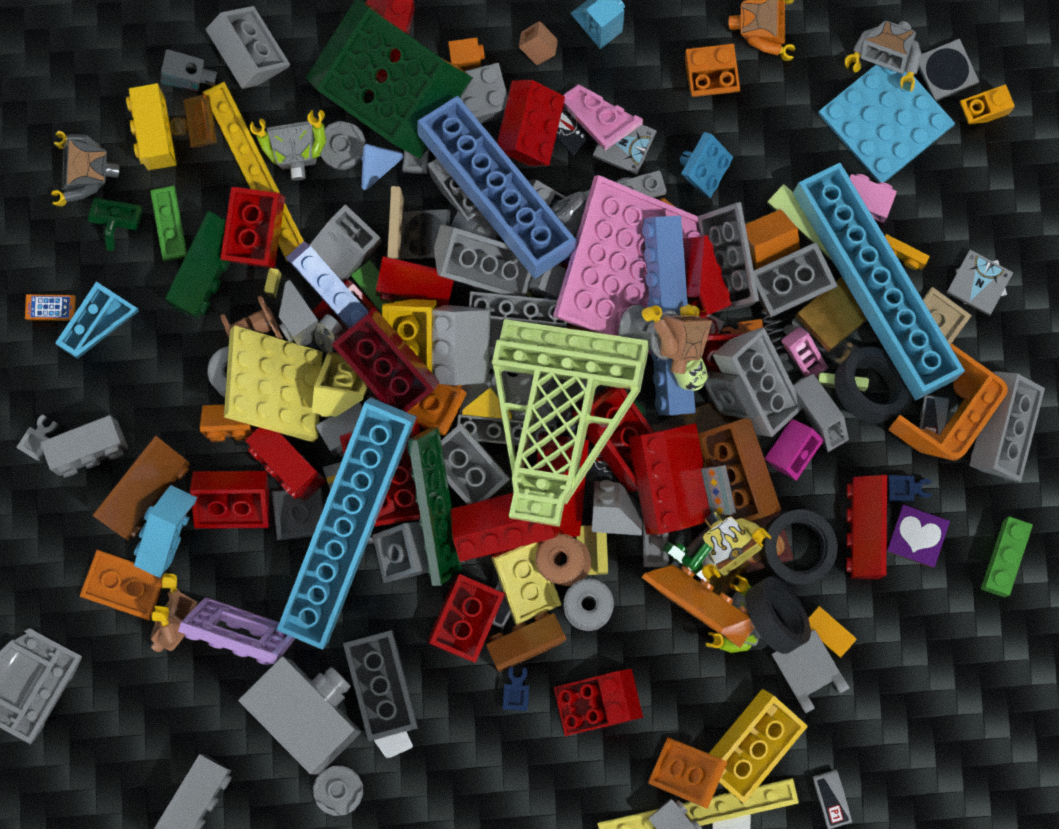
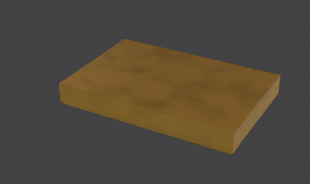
[795,277,867,352]

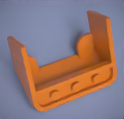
[888,343,1008,460]

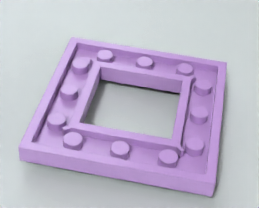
[178,597,295,665]

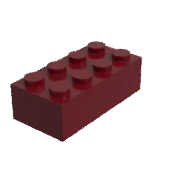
[331,307,439,412]

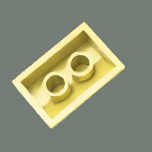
[312,351,368,417]

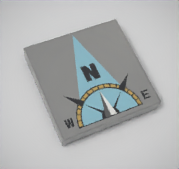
[593,125,656,176]
[946,250,1013,316]

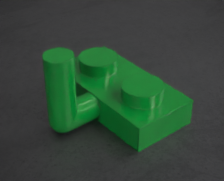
[661,542,712,581]

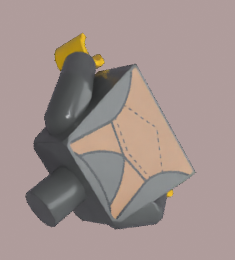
[51,131,119,206]

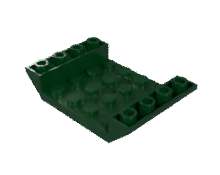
[306,0,473,159]

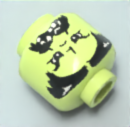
[673,358,709,391]

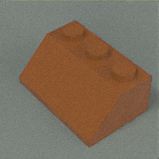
[486,612,567,672]

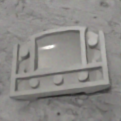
[0,628,82,744]

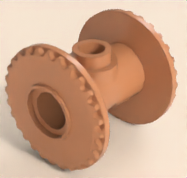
[220,296,282,339]
[536,534,591,586]

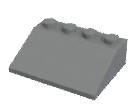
[697,202,759,312]

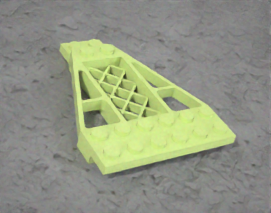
[492,319,650,527]

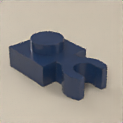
[888,475,932,501]
[503,667,529,711]

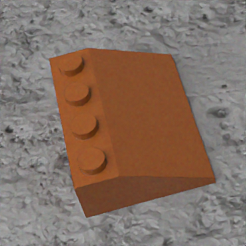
[93,436,190,541]

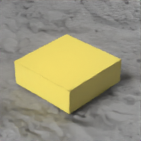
[264,268,281,298]

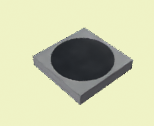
[918,39,979,101]

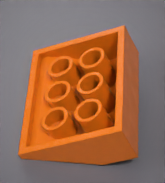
[642,565,755,648]

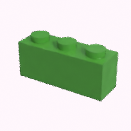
[981,517,1033,597]

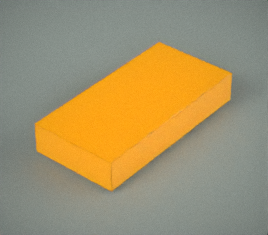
[808,606,857,658]

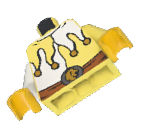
[702,512,772,583]

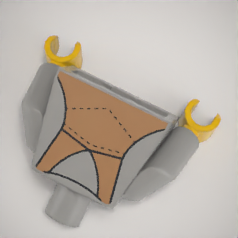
[845,21,922,92]

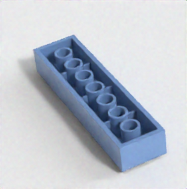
[418,96,576,279]

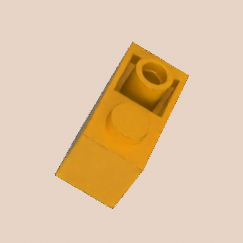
[960,84,1015,124]

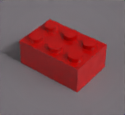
[497,80,565,166]
[245,427,326,501]

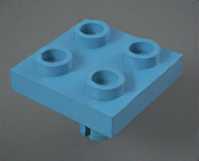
[680,132,733,198]

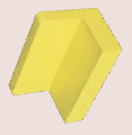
[577,525,608,575]

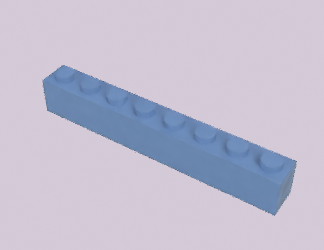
[642,216,695,415]

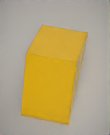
[462,387,513,420]

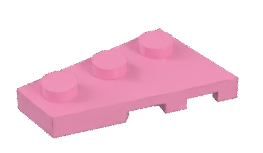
[563,84,643,151]

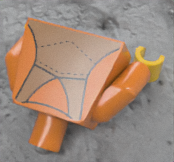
[729,0,795,61]

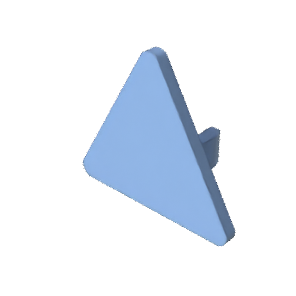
[361,144,404,190]

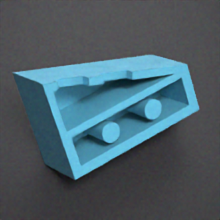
[571,0,625,49]
[55,282,139,359]
[134,485,197,578]

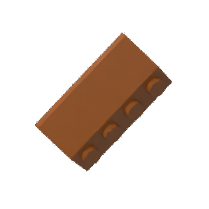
[698,418,781,521]

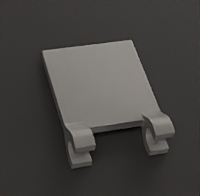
[772,630,849,713]

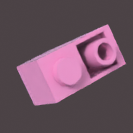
[849,174,897,223]

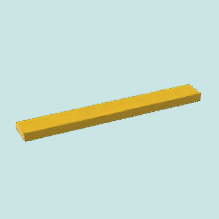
[203,82,303,262]

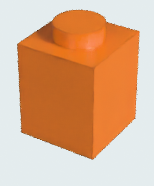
[449,38,485,70]

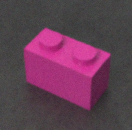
[765,419,824,481]

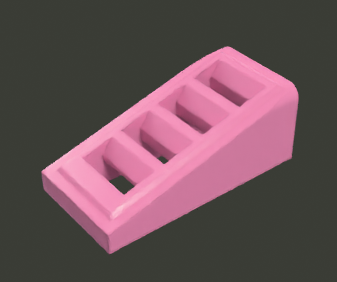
[781,327,828,377]

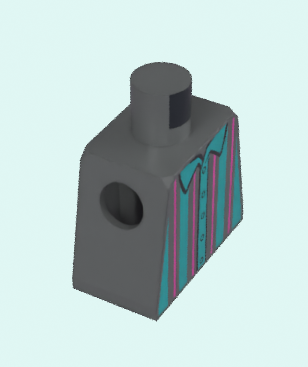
[160,49,217,90]

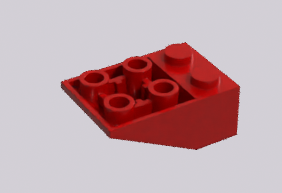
[683,235,732,316]
[554,669,643,736]

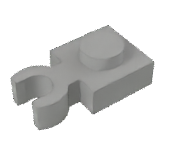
[16,415,58,461]

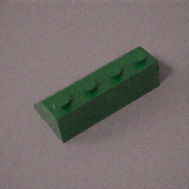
[165,211,230,320]

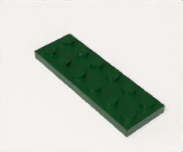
[408,427,462,586]

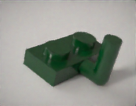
[88,198,142,251]

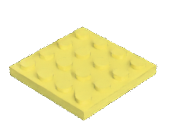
[224,325,323,442]

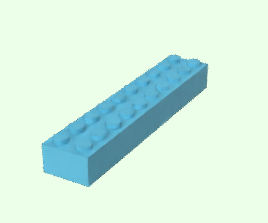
[793,163,965,401]
[277,397,417,650]

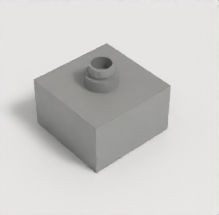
[238,656,362,774]

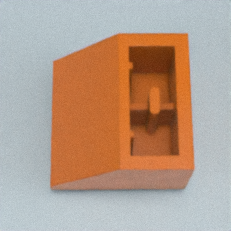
[684,44,740,97]
[200,405,255,442]

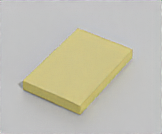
[491,542,561,625]

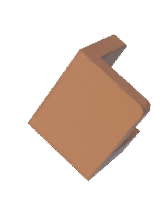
[519,21,557,65]

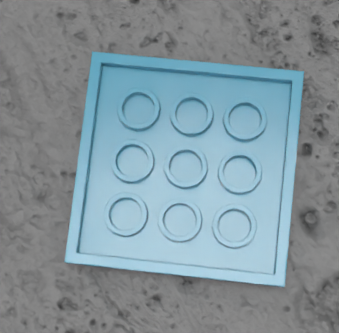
[818,64,955,183]

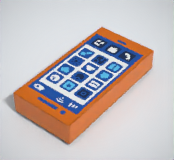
[25,295,76,321]

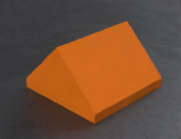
[745,209,800,270]

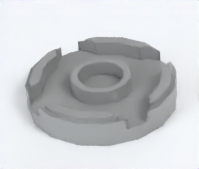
[320,121,366,170]
[313,766,363,816]

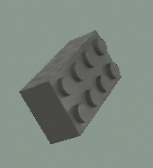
[343,630,419,742]

